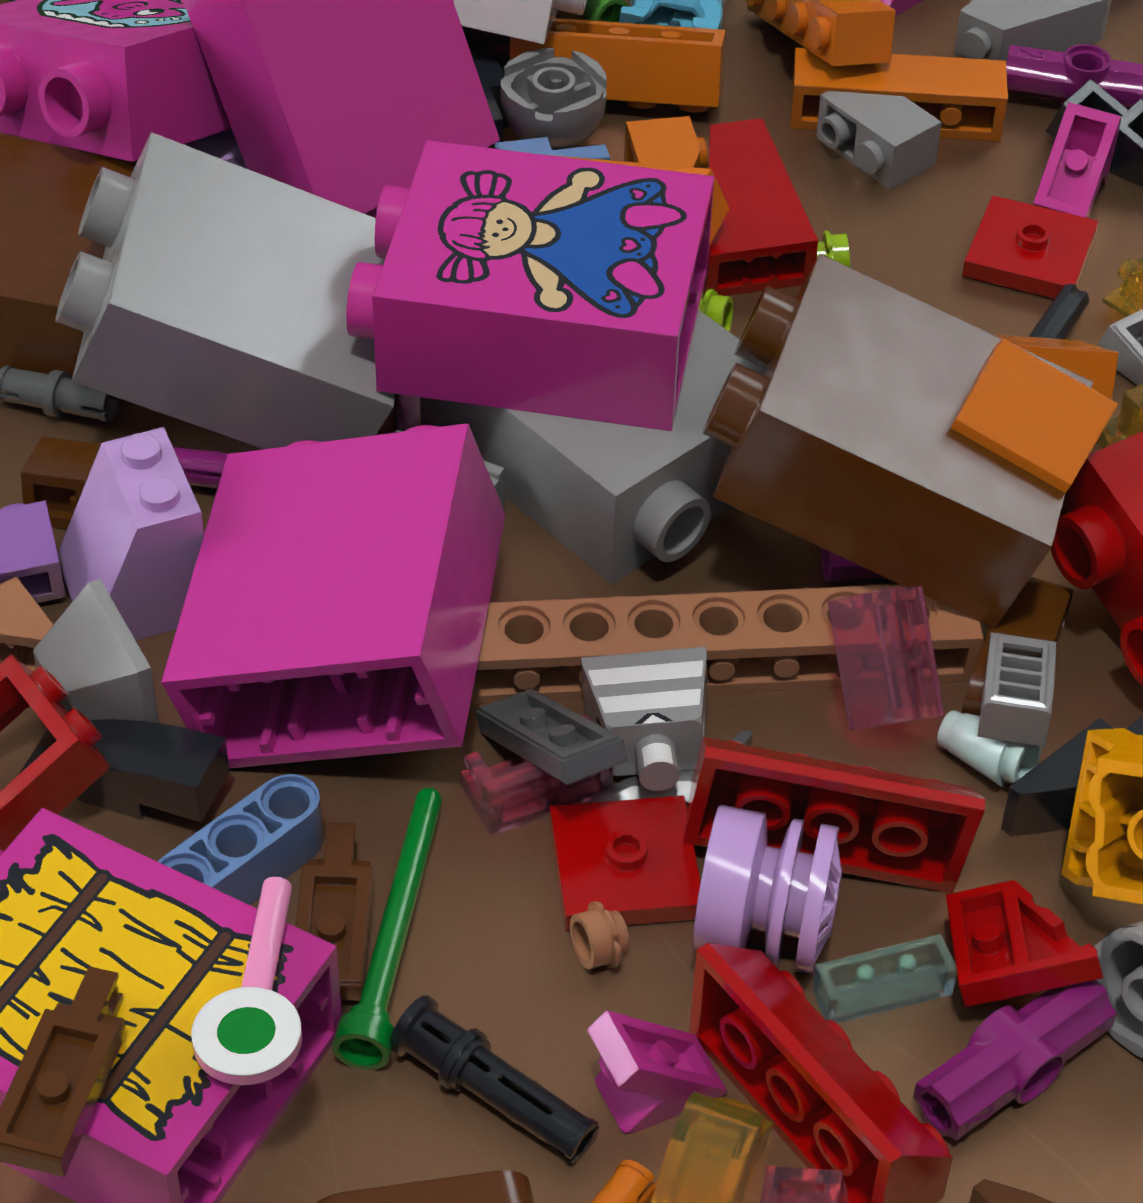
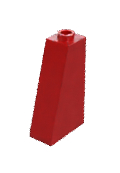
[703,118,818,296]

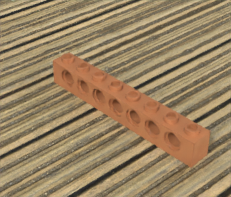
[470,584,984,705]

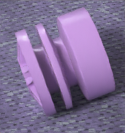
[692,805,843,975]

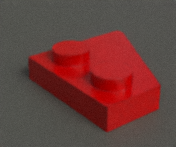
[946,880,1103,1007]

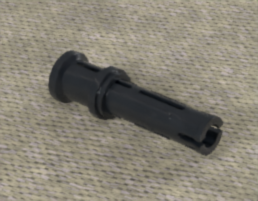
[390,995,599,1164]

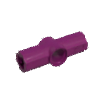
[1006,44,1143,110]
[913,980,1117,1140]

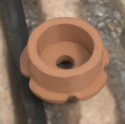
[570,901,629,970]

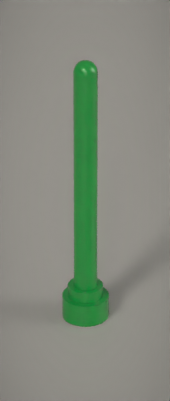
[332,788,442,1070]

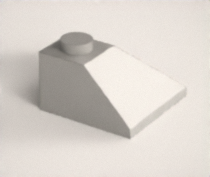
[33,579,159,723]

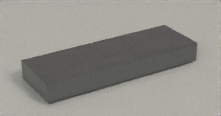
[475,689,628,785]

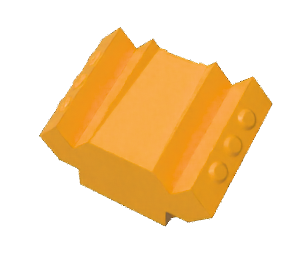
[1061,728,1143,904]

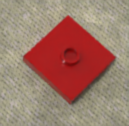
[962,195,1099,299]
[550,795,701,931]

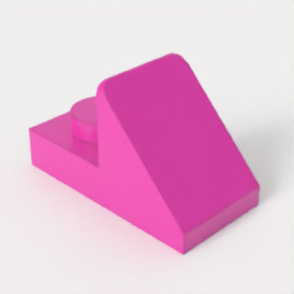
[1033,102,1121,218]
[587,1010,727,1134]

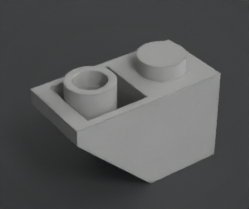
[816,91,942,190]

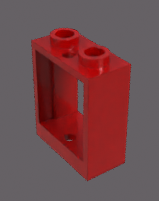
[0,654,111,851]

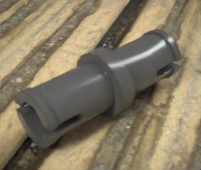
[0,365,120,423]

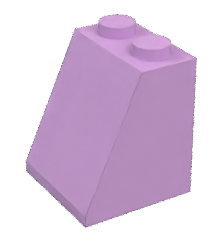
[58,427,204,640]

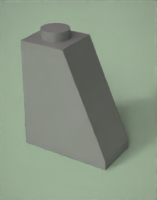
[954,0,1112,62]

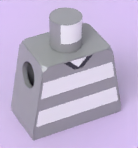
[581,647,708,791]

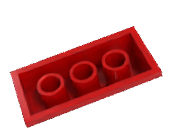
[683,737,986,893]
[689,943,953,1203]

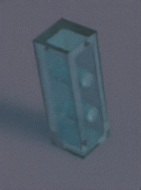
[812,934,957,1023]

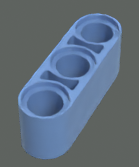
[158,774,323,905]

